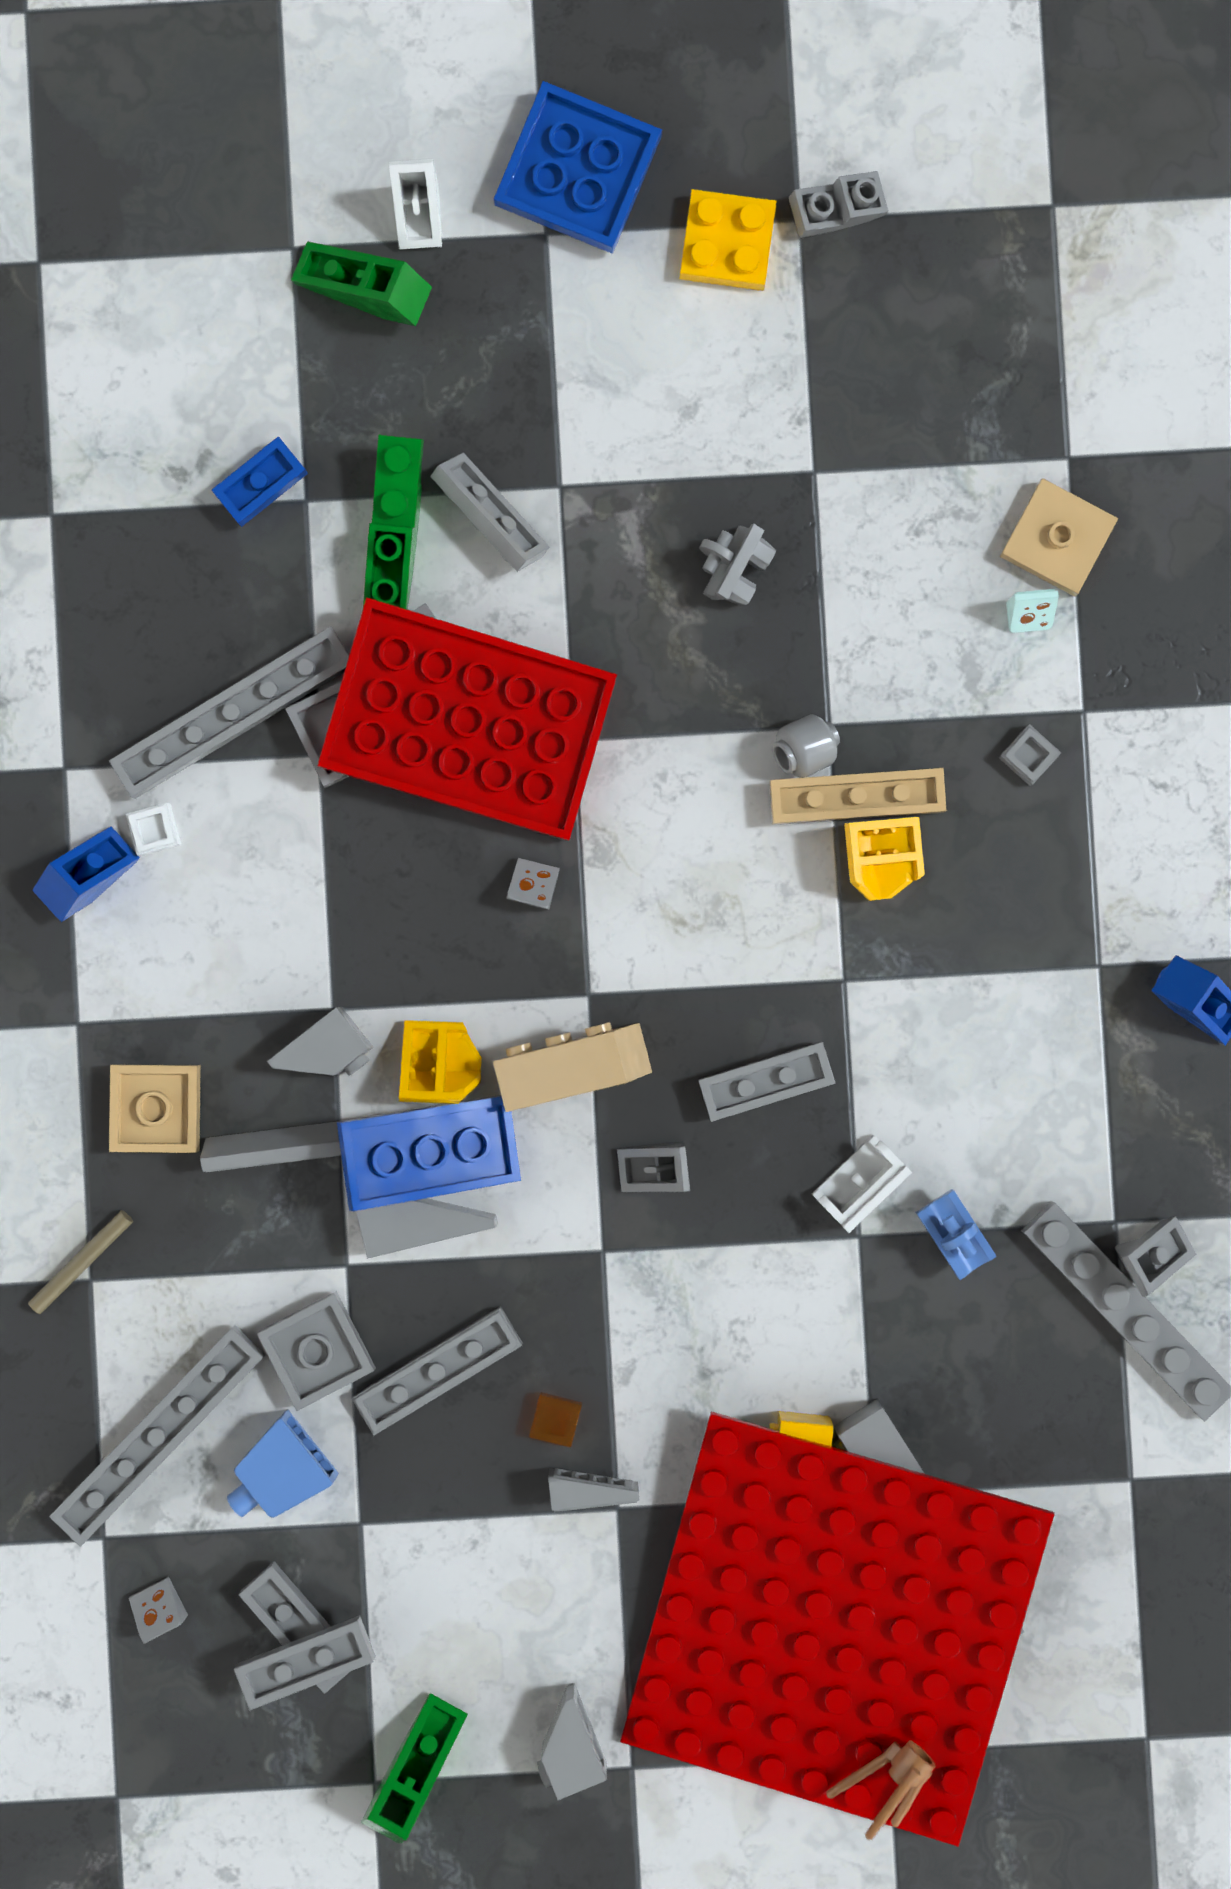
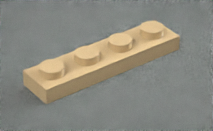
[769,768,947,824]

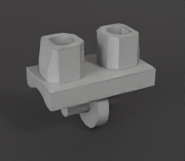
[699,524,776,605]

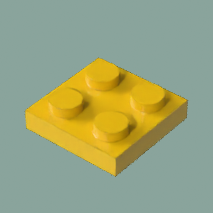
[680,189,777,291]

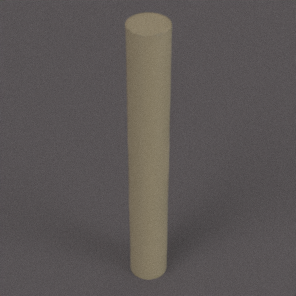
[28,1210,133,1314]

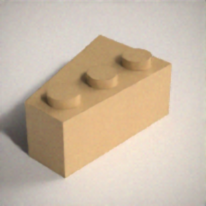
[493,1022,652,1112]

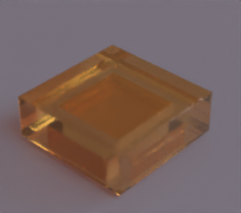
[529,1392,582,1448]

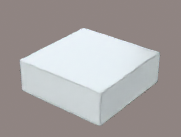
[126,803,181,856]

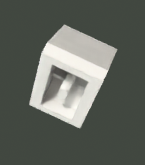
[389,159,442,249]

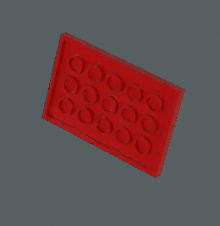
[317,597,617,841]

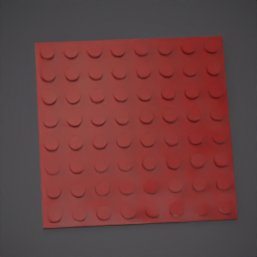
[620,1411,1055,1847]

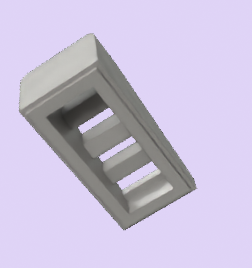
[548,1468,639,1512]

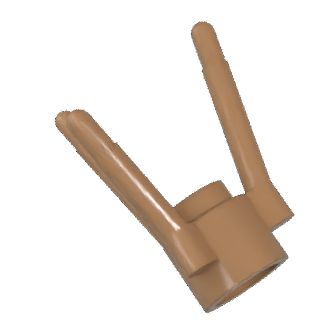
[826,1740,936,1840]

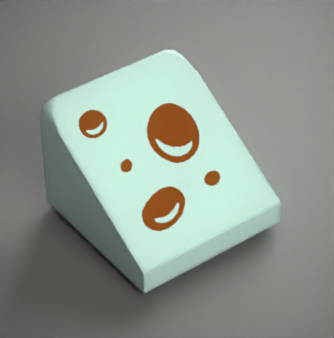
[1006,589,1059,633]

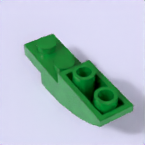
[363,435,424,610]

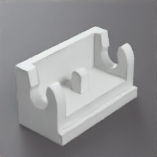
[812,1135,912,1233]

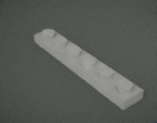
[109,626,349,799]
[1021,1201,1231,1422]
[49,1325,266,1547]

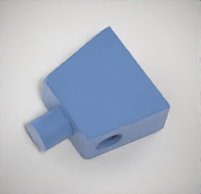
[227,1410,339,1518]

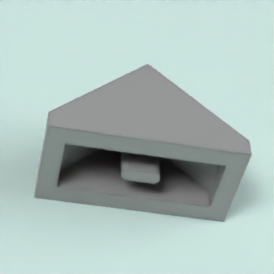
[617,1142,690,1192]

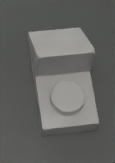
[1114,1216,1196,1296]

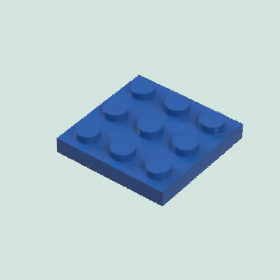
[494,81,662,254]

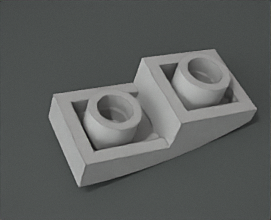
[788,171,889,238]

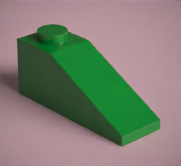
[291,241,432,326]
[361,1693,468,1844]

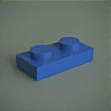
[212,436,308,527]

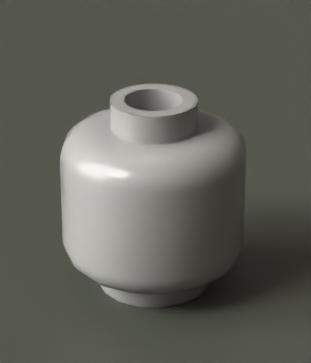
[773,714,840,778]

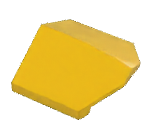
[844,817,925,901]
[399,1020,482,1104]

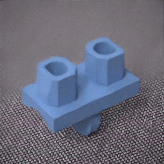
[915,1189,997,1280]

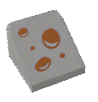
[507,858,560,910]
[129,1576,188,1644]

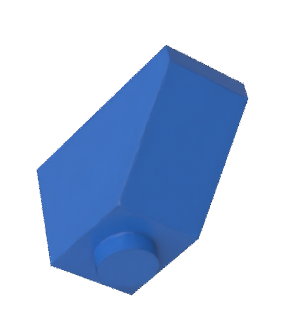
[32,826,140,922]
[1151,955,1231,1046]

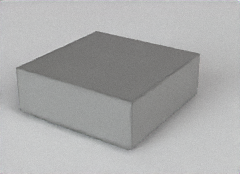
[998,724,1061,786]

